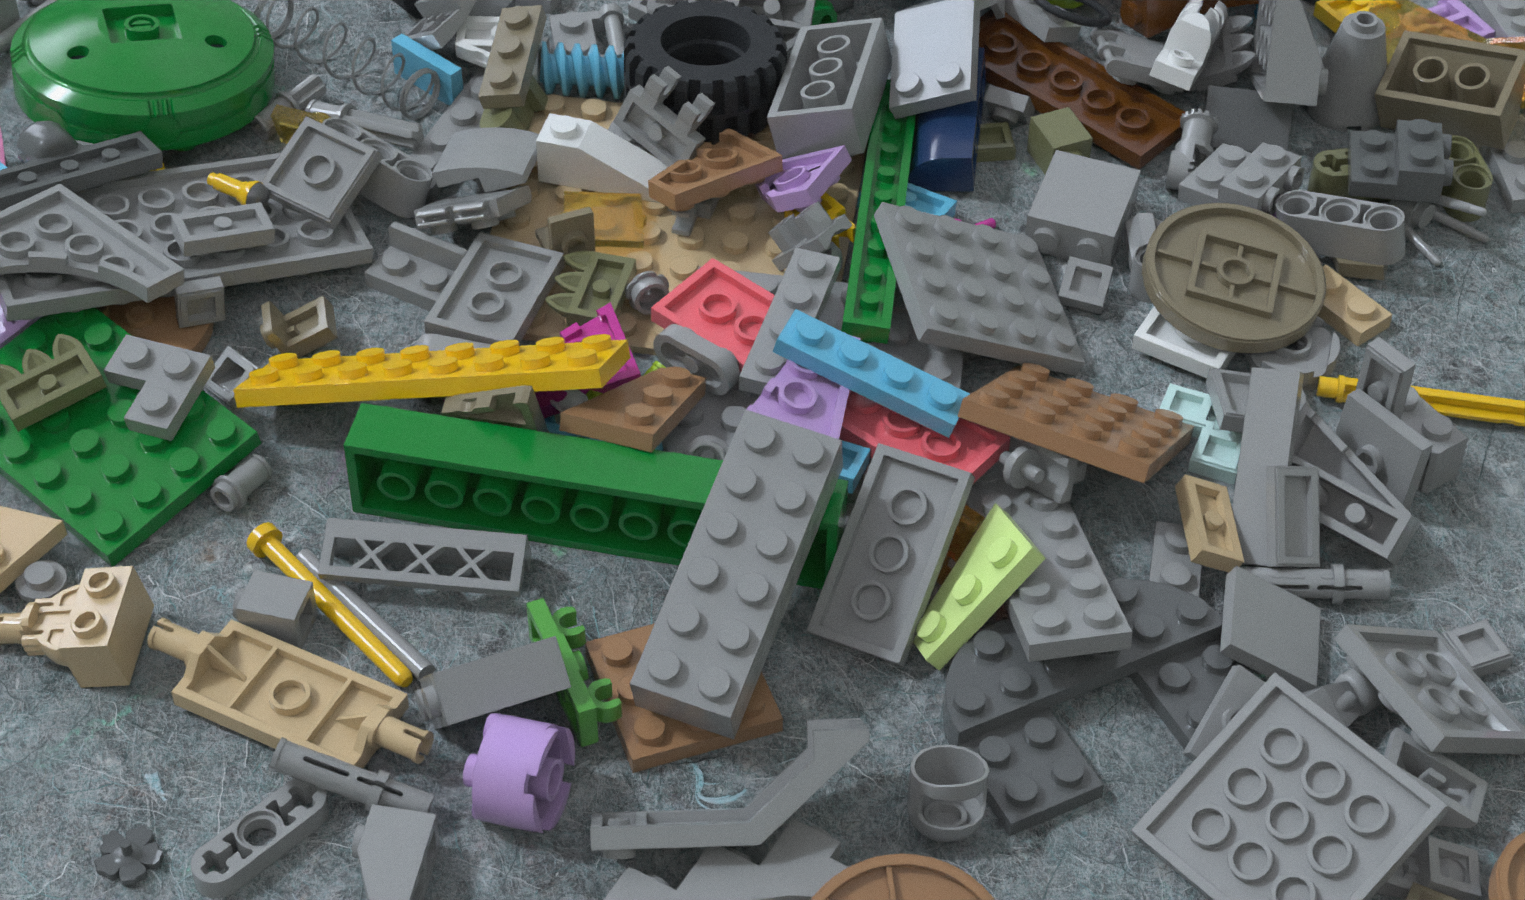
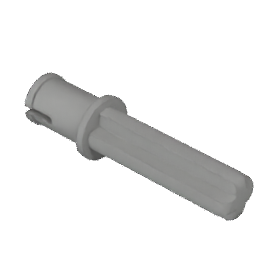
[305,99,424,149]

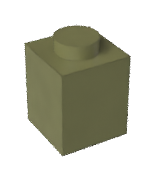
[1027,107,1093,174]

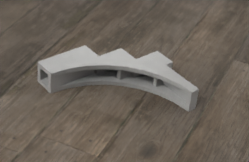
[603,818,851,900]

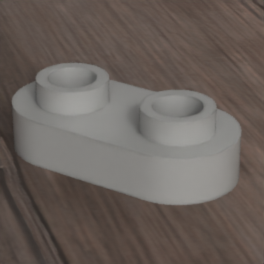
[653,324,740,395]

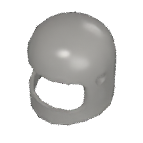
[907,745,990,843]

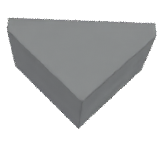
[1384,727,1488,828]

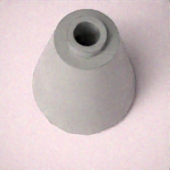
[1307,11,1387,132]

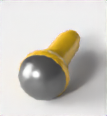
[207,172,270,207]

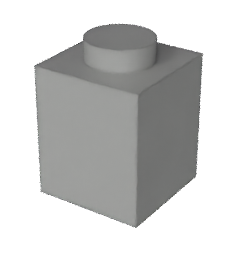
[233,570,318,649]

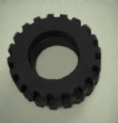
[624,0,787,145]

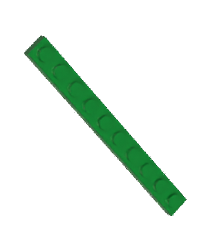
[841,79,916,344]

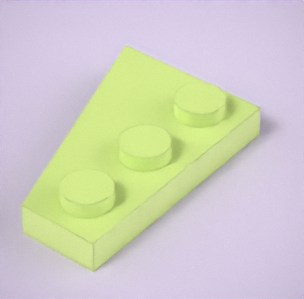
[913,503,1046,671]

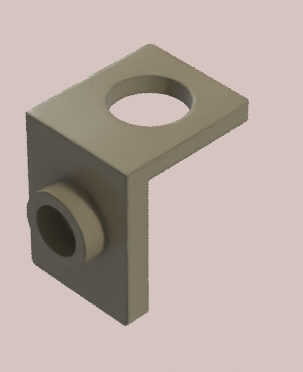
[535,207,595,266]

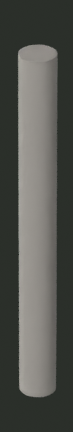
[295,549,435,681]

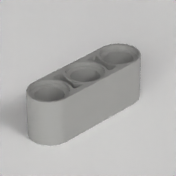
[322,118,433,218]
[1276,190,1405,265]

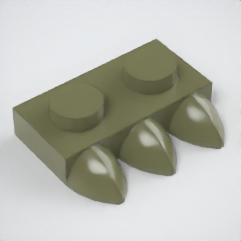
[545,251,637,326]
[0,334,106,432]

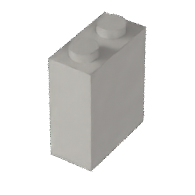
[1025,150,1141,266]
[415,636,571,729]

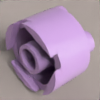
[463,712,575,833]

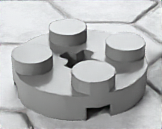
[1245,317,1340,390]

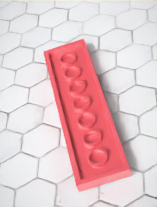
[651,258,1011,484]

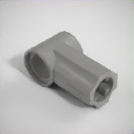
[1123,213,1163,303]

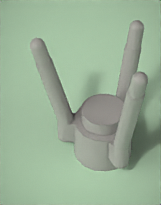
[1389,195,1489,266]

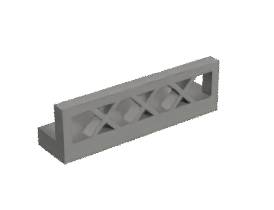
[318,518,532,597]

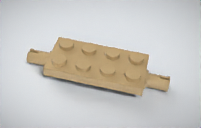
[148,617,434,768]

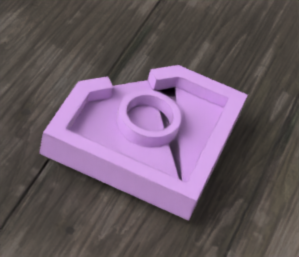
[755,145,852,213]

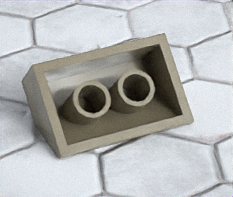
[1374,30,1525,149]

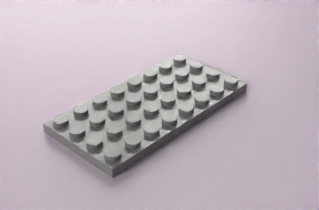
[0,153,373,322]

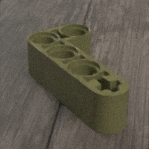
[1307,135,1493,222]

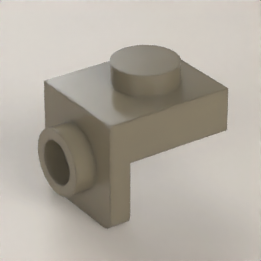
[260,295,338,358]

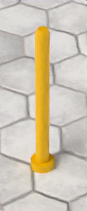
[246,522,413,688]

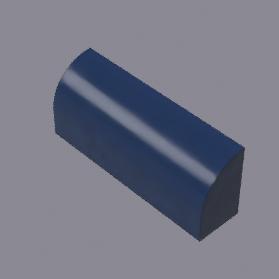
[908,48,986,191]

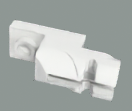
[1149,0,1228,91]

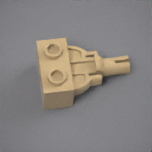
[0,566,154,688]

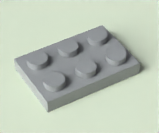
[424,232,565,344]

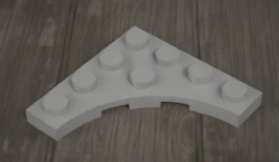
[0,184,184,303]

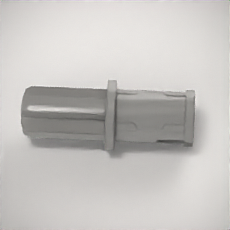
[250,74,327,140]

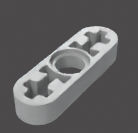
[191,779,329,899]

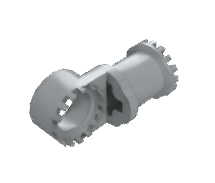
[1165,109,1219,190]

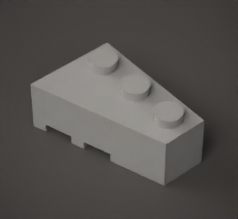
[1292,402,1421,566]

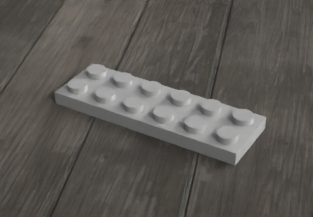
[964,467,1132,662]

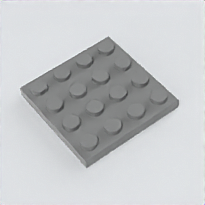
[874,202,1085,376]
[1131,672,1448,900]

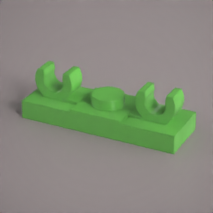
[526,598,622,747]

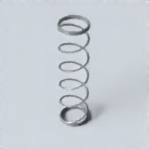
[254,0,440,120]

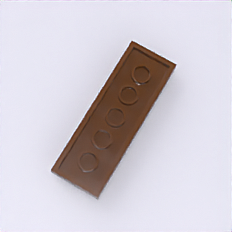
[979,9,1185,169]

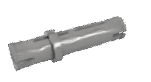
[1240,564,1390,604]
[269,737,435,813]

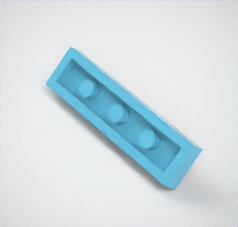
[773,309,970,438]

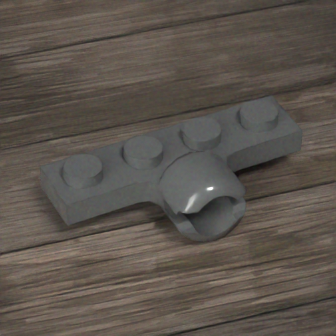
[0,120,163,211]

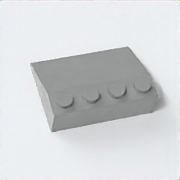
[1249,0,1328,106]

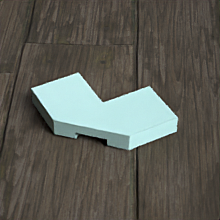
[1159,383,1242,485]

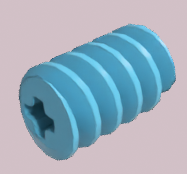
[540,41,624,100]

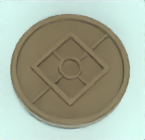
[1142,203,1326,353]

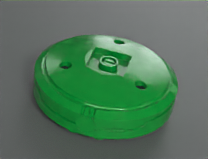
[10,0,275,151]

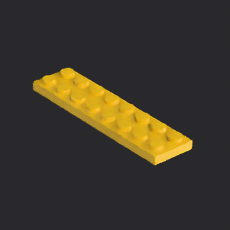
[233,334,631,408]

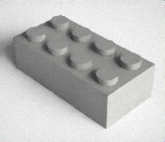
[767,17,892,159]

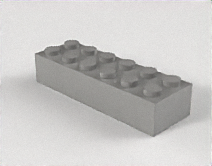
[630,409,843,740]

